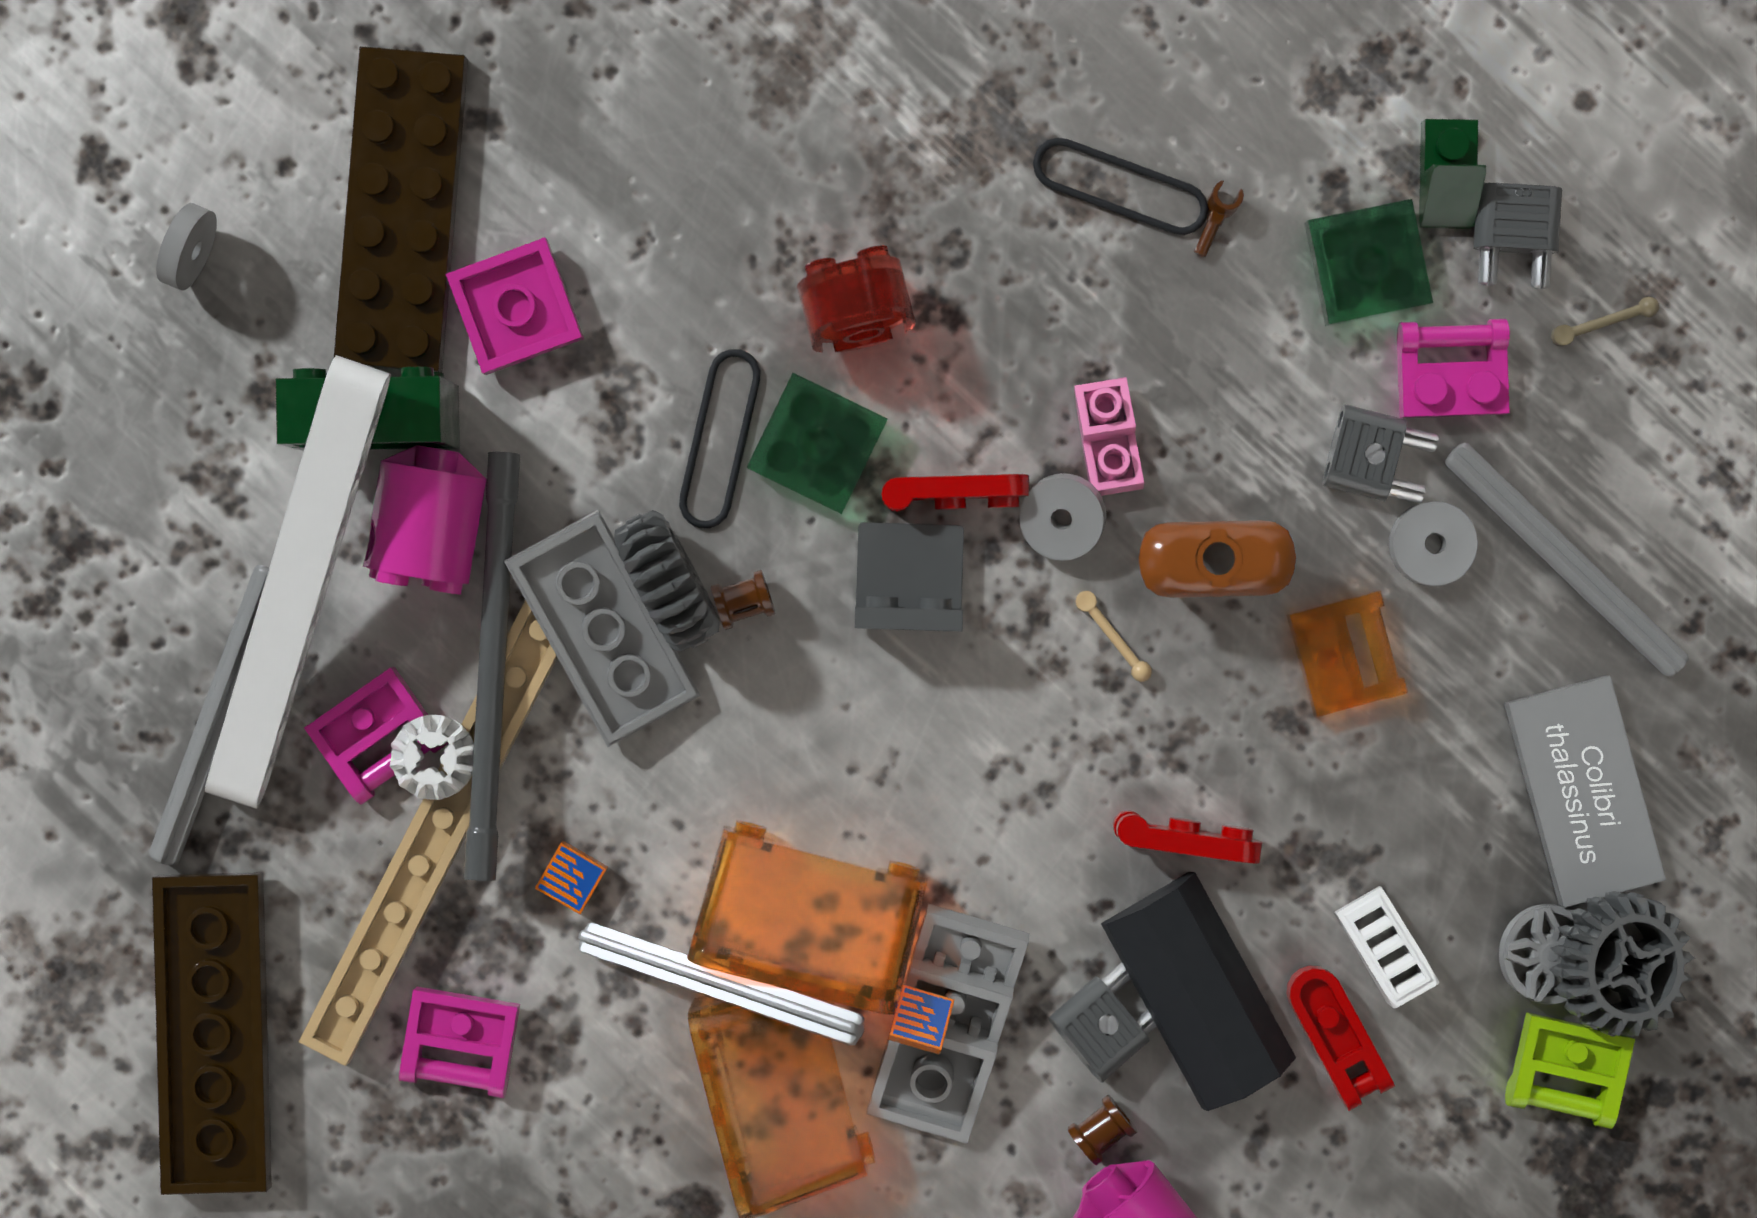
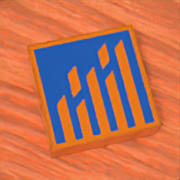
[535,841,608,914]
[887,985,955,1055]

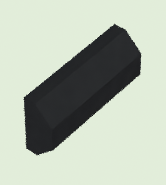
[1101,872,1296,1111]

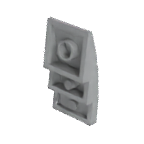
[866,903,1030,1144]

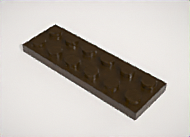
[334,46,468,372]
[152,872,272,1195]

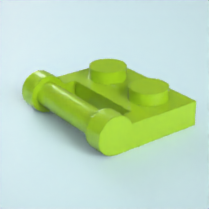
[1505,1012,1635,1129]

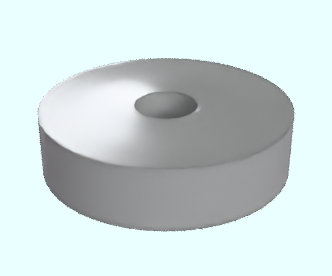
[156,203,217,291]
[1019,473,1107,561]
[1389,501,1478,586]

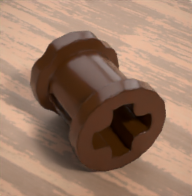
[711,570,776,630]
[1068,1095,1138,1166]

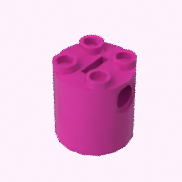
[363,445,487,595]
[1073,1160,1197,1218]

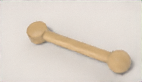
[1075,591,1152,682]

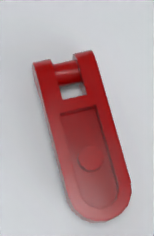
[881,474,1030,512]
[1113,810,1262,864]
[1286,965,1395,1111]

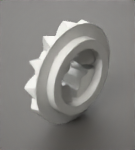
[389,715,474,800]

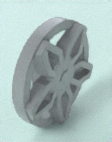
[1499,904,1575,1004]

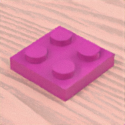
[446,237,584,375]

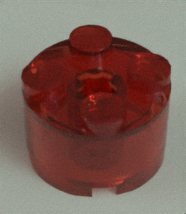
[797,245,916,353]

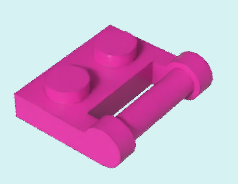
[1397,319,1510,418]
[304,667,448,805]
[399,987,521,1098]

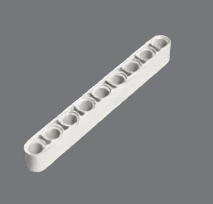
[205,355,391,809]

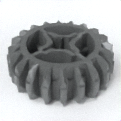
[614,510,720,652]
[1549,891,1696,1037]

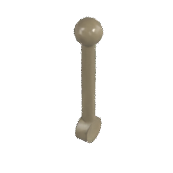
[1551,296,1659,346]

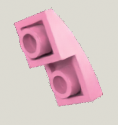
[1074,377,1144,496]

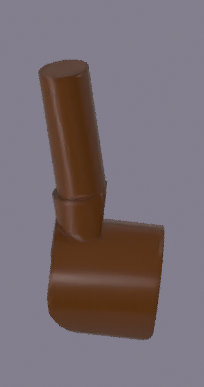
[1194,180,1244,257]

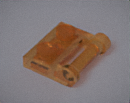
[1286,590,1408,717]

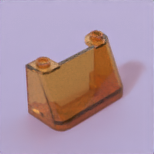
[687,820,928,1015]
[688,967,876,1218]

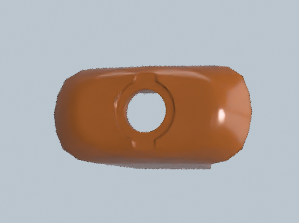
[1139,520,1296,598]

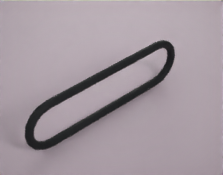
[1033,138,1208,235]
[679,349,761,528]

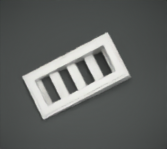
[1334,886,1439,1008]

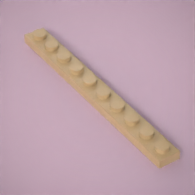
[299,600,558,1066]

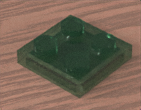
[1304,199,1433,327]
[746,373,888,515]

